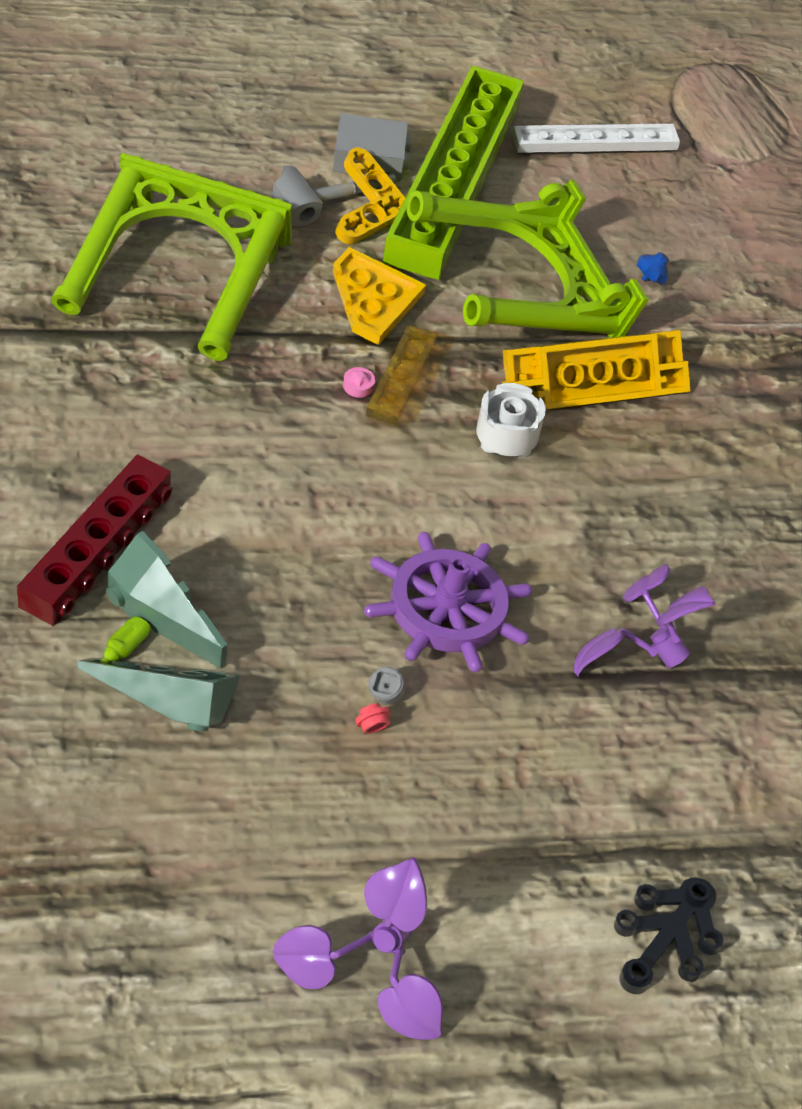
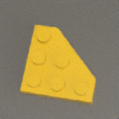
[332,247,426,345]

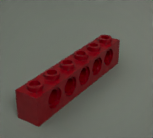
[17,454,173,626]

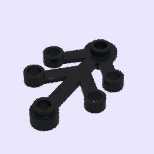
[614,877,723,994]

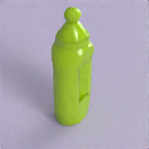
[100,616,151,664]

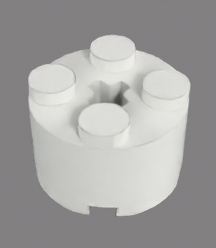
[476,383,546,457]

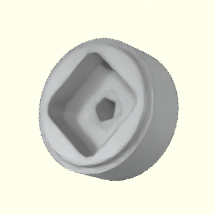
[368,667,406,705]

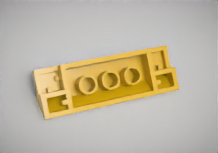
[502,330,691,410]

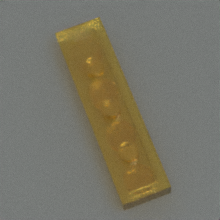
[366,325,437,426]

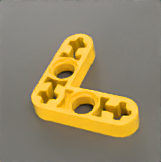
[335,147,405,245]

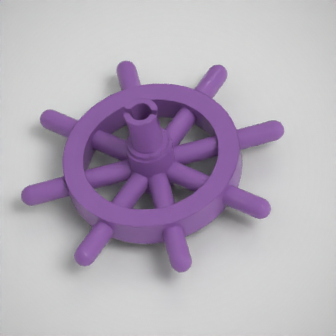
[364,532,532,672]

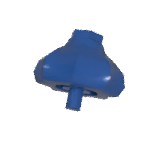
[637,252,669,285]

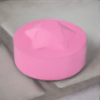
[343,367,375,398]

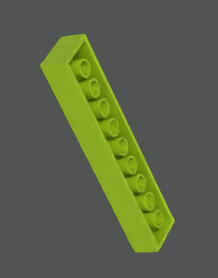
[382,65,524,280]

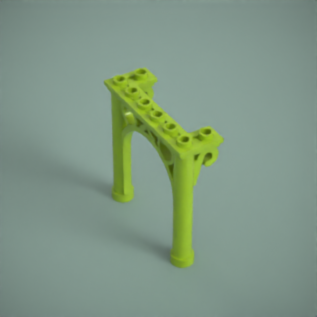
[51,153,292,361]
[407,179,649,338]

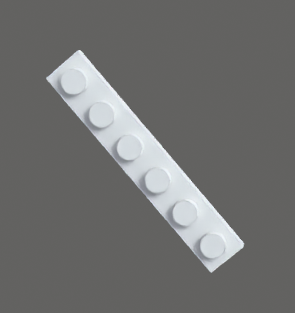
[512,124,680,153]

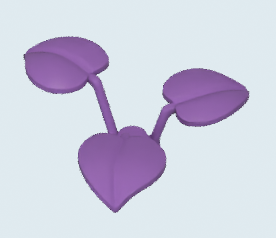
[574,564,715,677]
[273,857,443,1040]

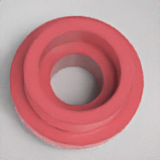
[355,703,391,734]

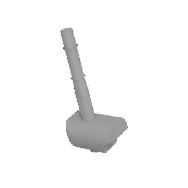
[271,166,396,227]

